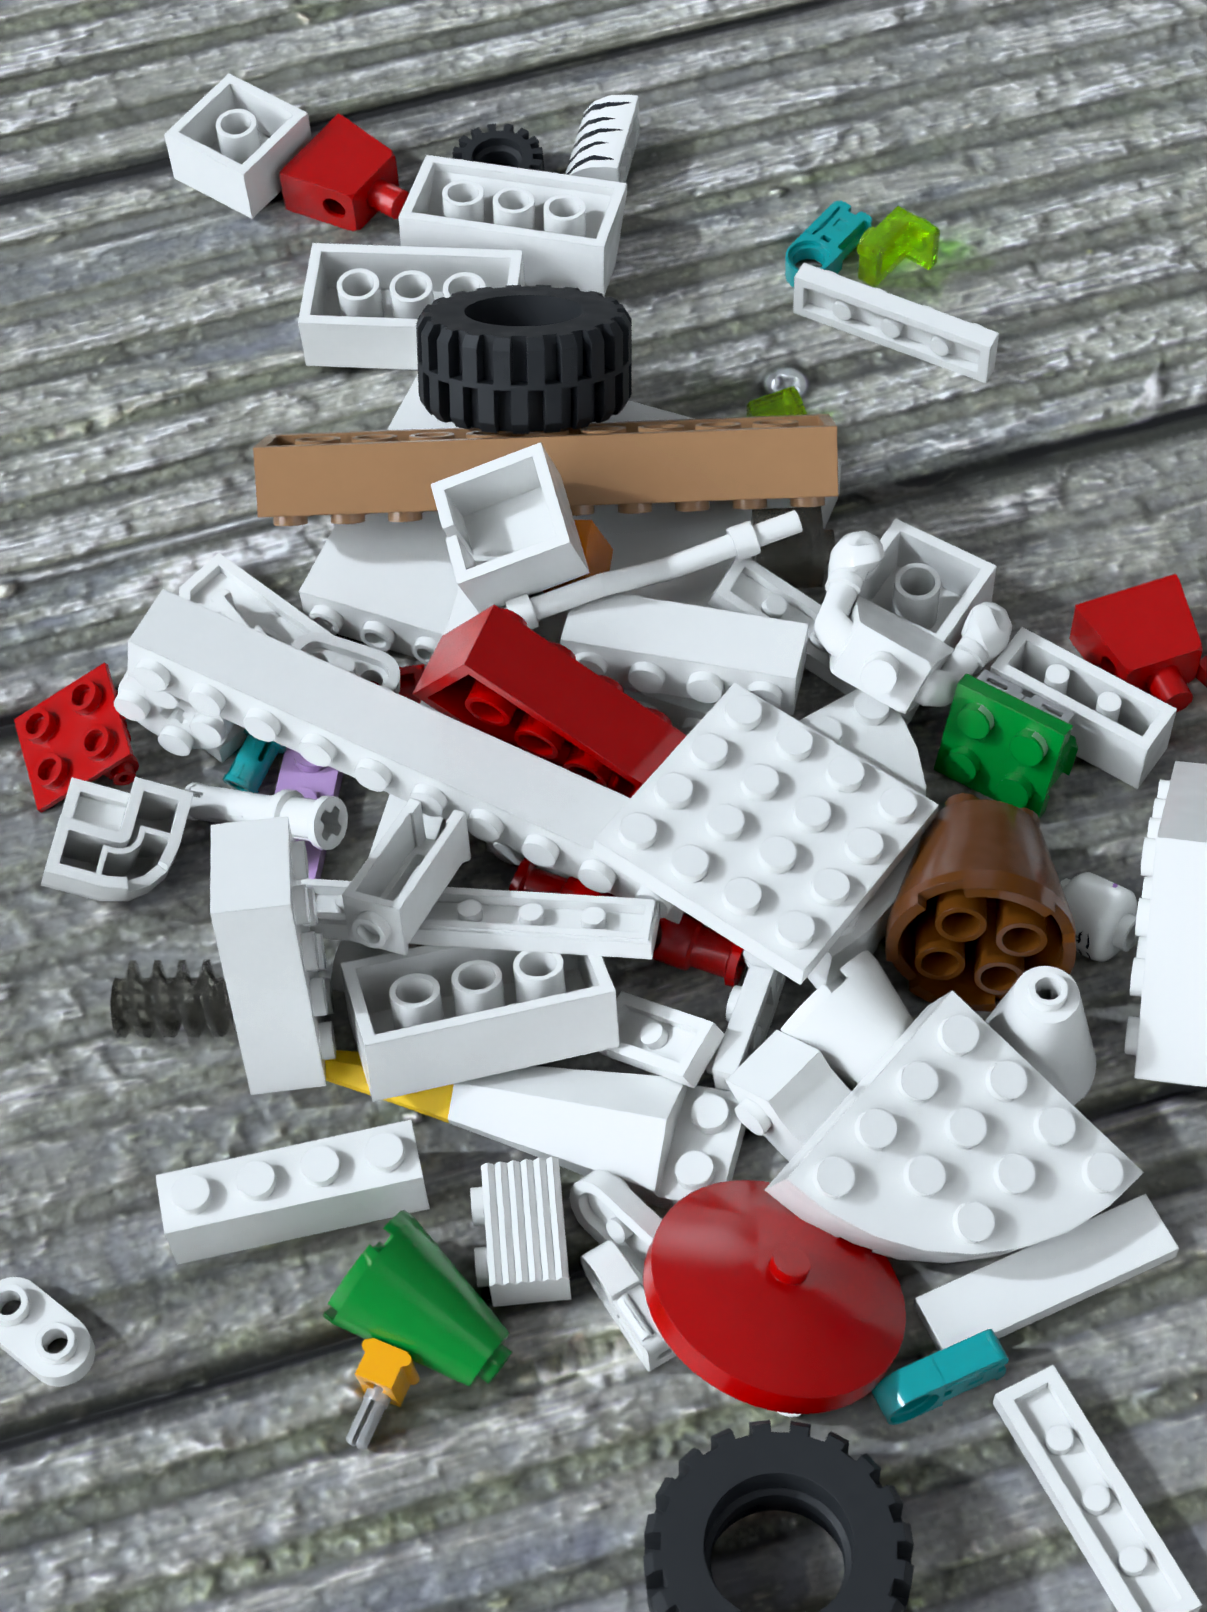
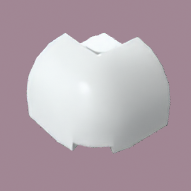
[41,777,194,901]

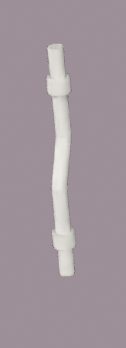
[462,510,803,629]

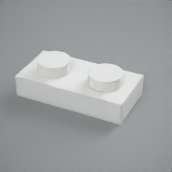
[599,991,725,1088]

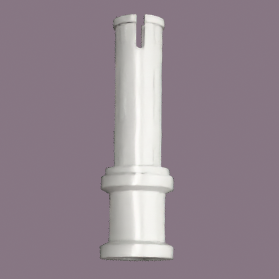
[185,782,348,850]

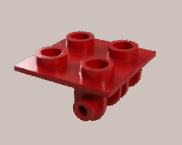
[14,662,139,813]

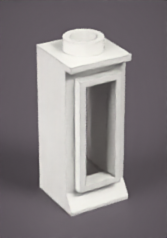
[342,799,471,956]

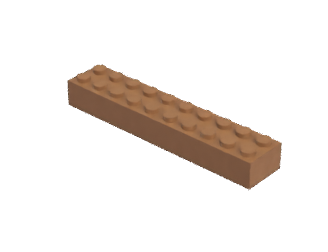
[253,414,838,526]

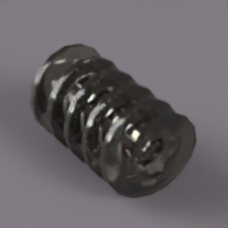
[110,959,237,1038]

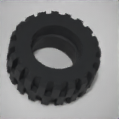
[416,285,632,434]
[643,1420,914,1612]

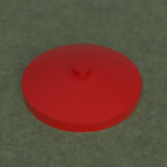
[643,1180,906,1414]

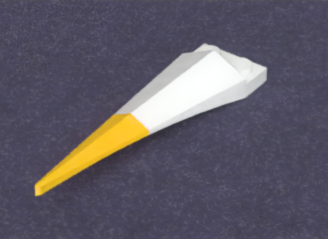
[325,1050,746,1210]

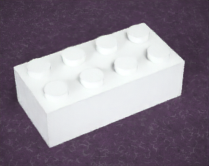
[298,243,525,370]
[210,816,336,1095]
[340,945,619,1102]

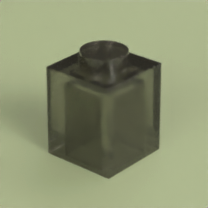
[751,506,835,588]

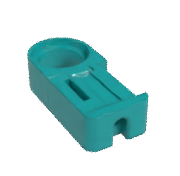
[785,200,872,288]
[872,1329,1009,1425]

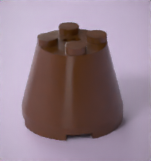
[885,793,1076,1012]

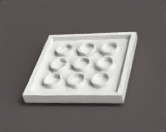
[592,683,939,985]

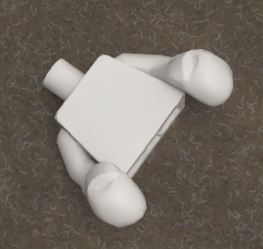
[814,531,1012,714]

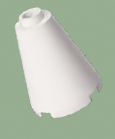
[781,950,914,1090]
[985,966,1096,1106]

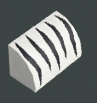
[566,95,640,183]

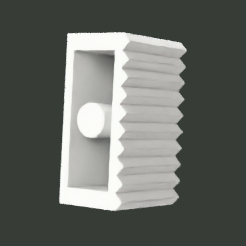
[470,1156,571,1307]

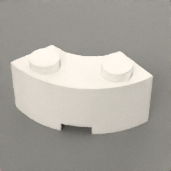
[726,1030,851,1161]

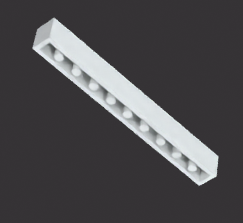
[128,589,684,924]

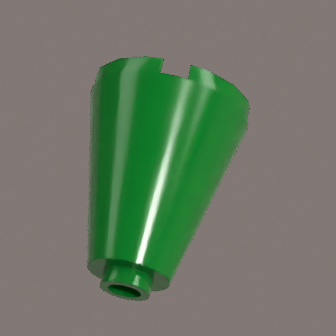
[323,1210,513,1387]

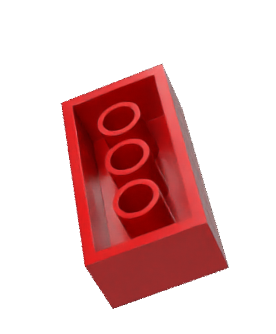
[412,604,687,798]

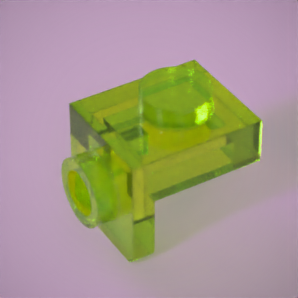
[857,206,940,287]

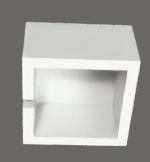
[431,442,590,613]

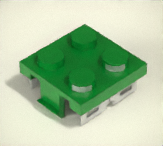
[933,669,1078,819]

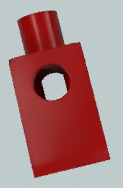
[279,114,409,232]
[1069,573,1202,713]

